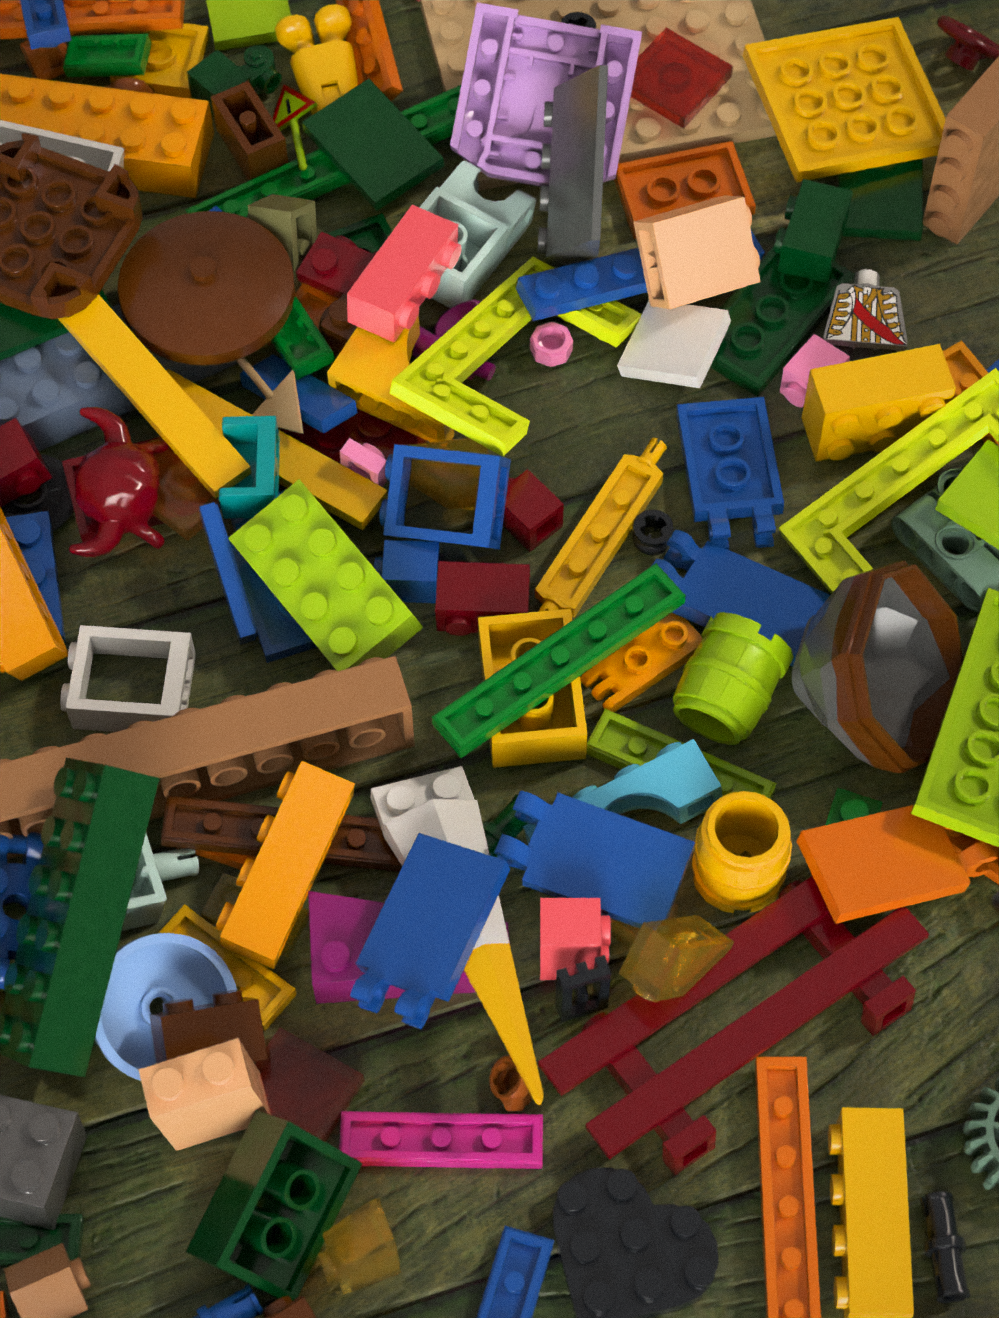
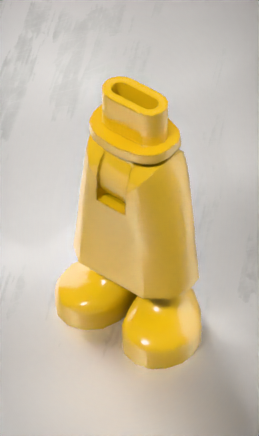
[275,4,358,115]

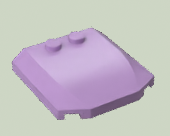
[450,2,642,186]

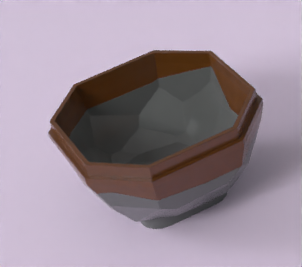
[792,560,963,773]

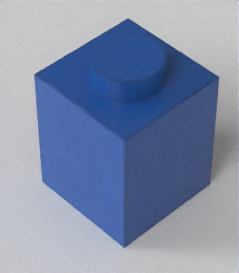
[374,540,440,603]

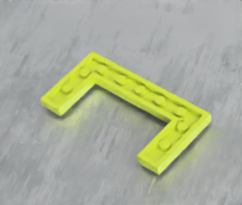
[389,257,641,457]
[779,368,999,594]

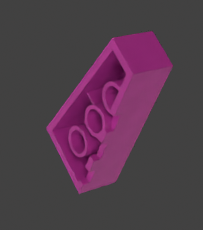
[308,891,510,1004]

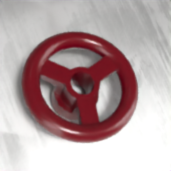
[937,15,999,71]

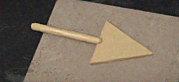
[236,357,304,434]

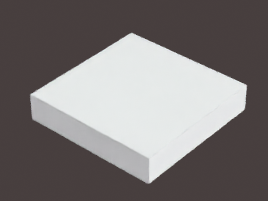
[617,301,731,388]

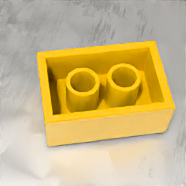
[801,344,956,462]
[478,609,587,768]

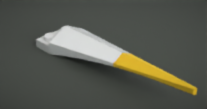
[370,766,544,1106]

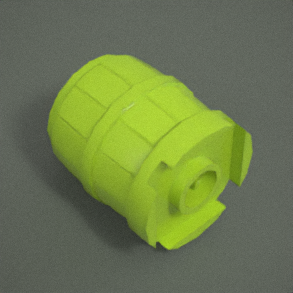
[673,612,794,745]

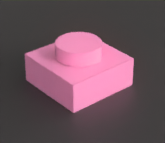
[340,438,387,487]

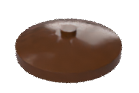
[118,211,295,365]

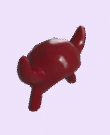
[68,407,170,557]

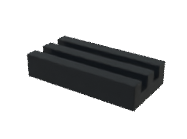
[555,955,611,1023]

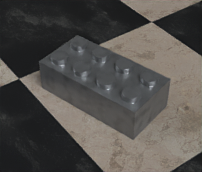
[0,1095,87,1230]

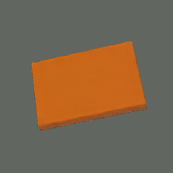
[614,141,756,239]

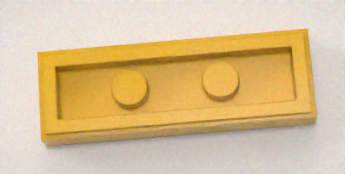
[159,904,297,1031]

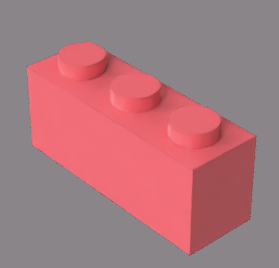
[347,205,462,342]

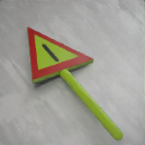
[272,84,318,171]

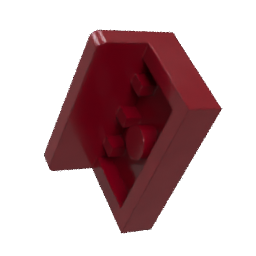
[296,231,377,299]

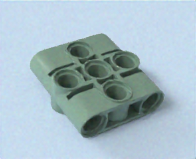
[891,445,999,612]

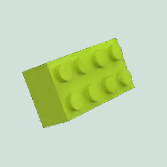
[228,479,424,671]

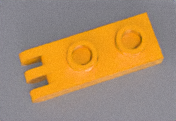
[580,613,702,712]

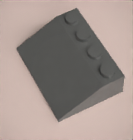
[538,65,608,267]

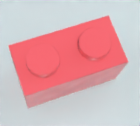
[540,898,611,980]

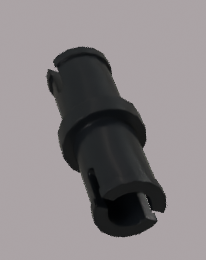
[920,1191,970,1303]

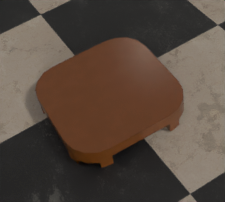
[0,133,143,319]

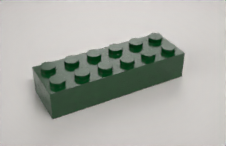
[0,758,160,1077]

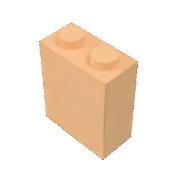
[633,195,760,309]
[138,1038,271,1151]

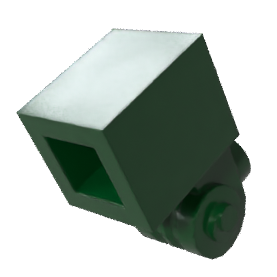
[187,45,282,118]

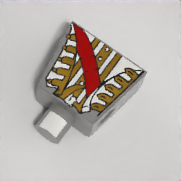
[823,269,907,361]

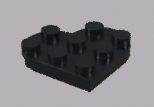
[553,1167,719,1318]

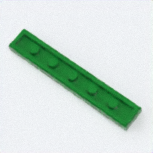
[432,563,686,758]

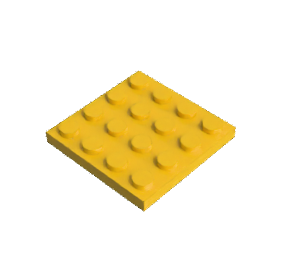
[742,17,946,183]

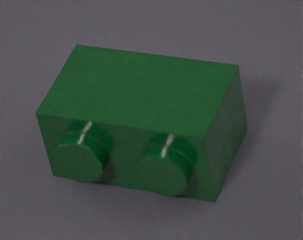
[773,179,853,283]

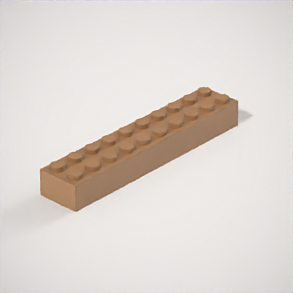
[0,656,415,859]

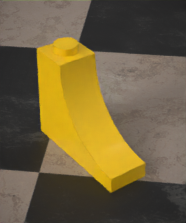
[327,314,454,449]

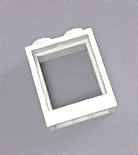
[60,625,196,732]

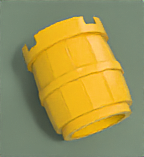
[691,791,792,913]

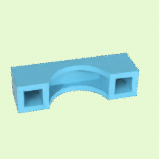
[523,739,722,844]

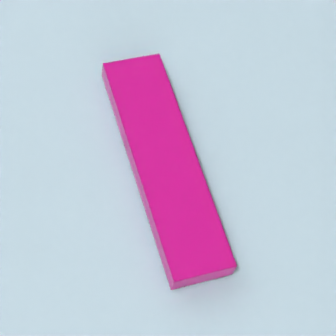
[339,1111,543,1169]

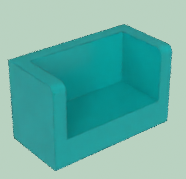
[219,416,280,518]

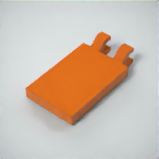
[797,805,997,924]

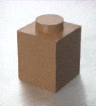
[4,1243,91,1318]

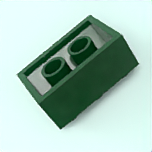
[185,1110,363,1301]

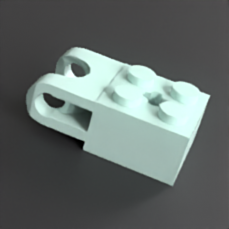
[419,160,536,308]

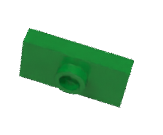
[63,34,152,77]
[271,297,335,380]

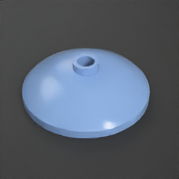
[95,933,237,1081]

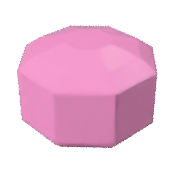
[530,322,573,367]

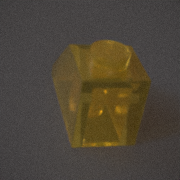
[407,438,488,510]
[619,915,734,1002]
[318,1198,401,1295]

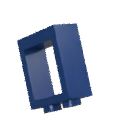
[380,444,511,550]

